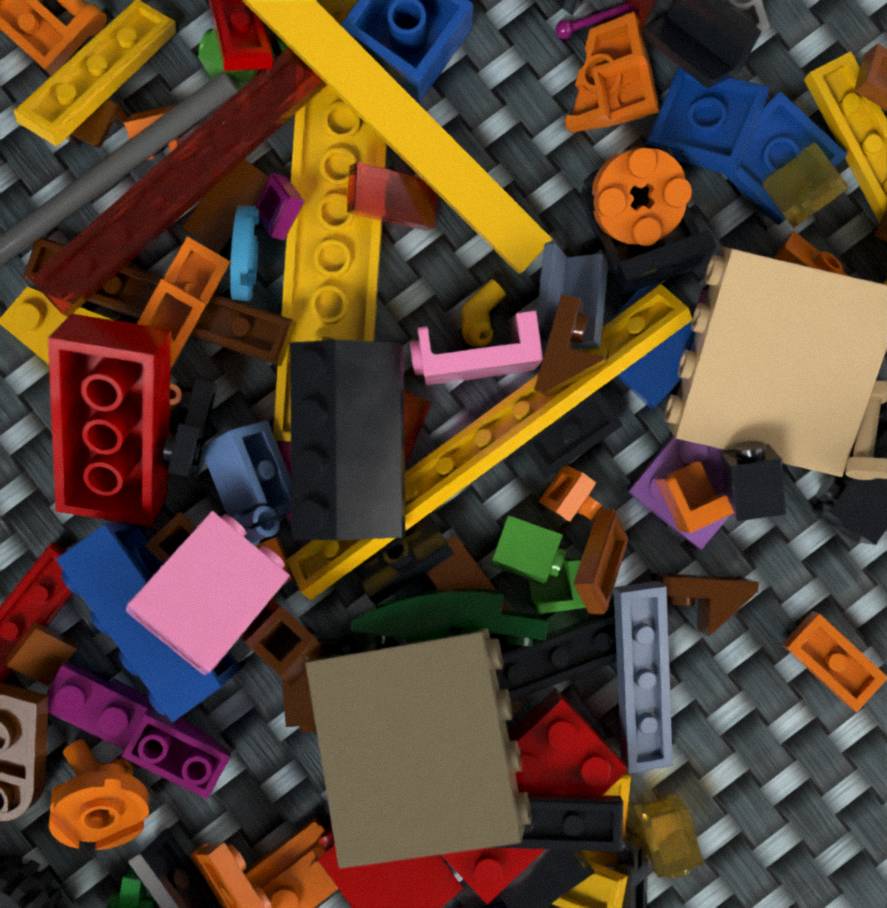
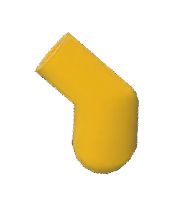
[461,279,507,348]

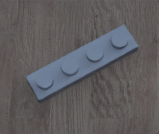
[614,581,673,774]

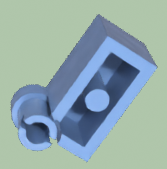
[201,420,291,546]

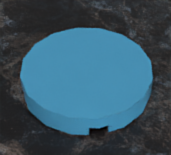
[230,205,260,301]

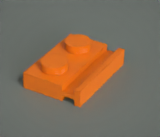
[243,815,338,908]
[189,842,272,908]

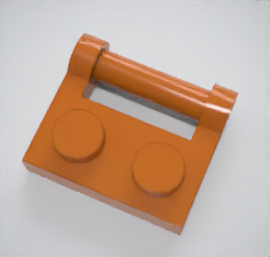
[0,0,107,76]

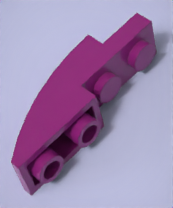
[45,661,232,799]

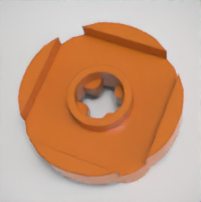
[592,147,692,246]
[49,764,149,850]

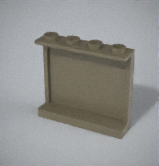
[306,628,531,869]

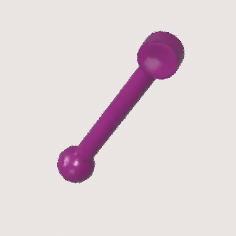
[555,0,646,39]

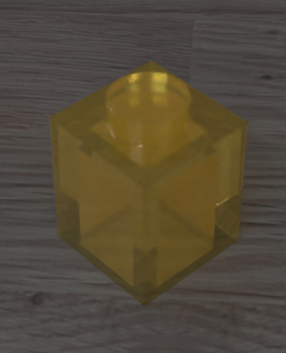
[633,794,704,878]

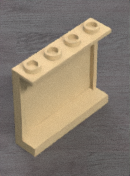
[664,246,887,477]

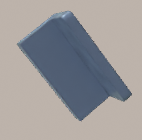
[537,242,609,349]

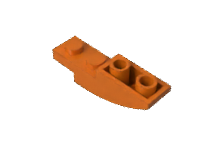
[137,236,231,370]

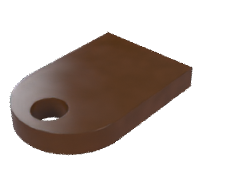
[0,682,49,821]

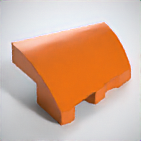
[565,12,660,133]

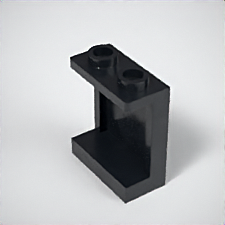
[580,148,717,296]

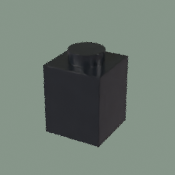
[721,441,786,521]

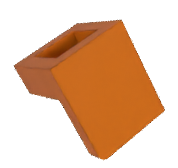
[655,462,735,533]

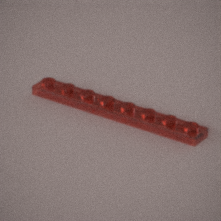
[30,47,327,317]

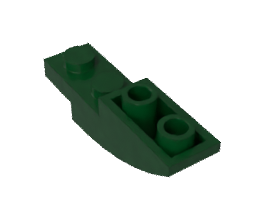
[350,588,549,646]

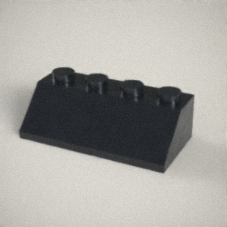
[290,340,406,540]

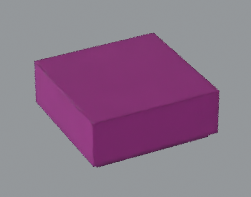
[255,172,304,240]

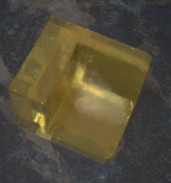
[762,142,849,228]

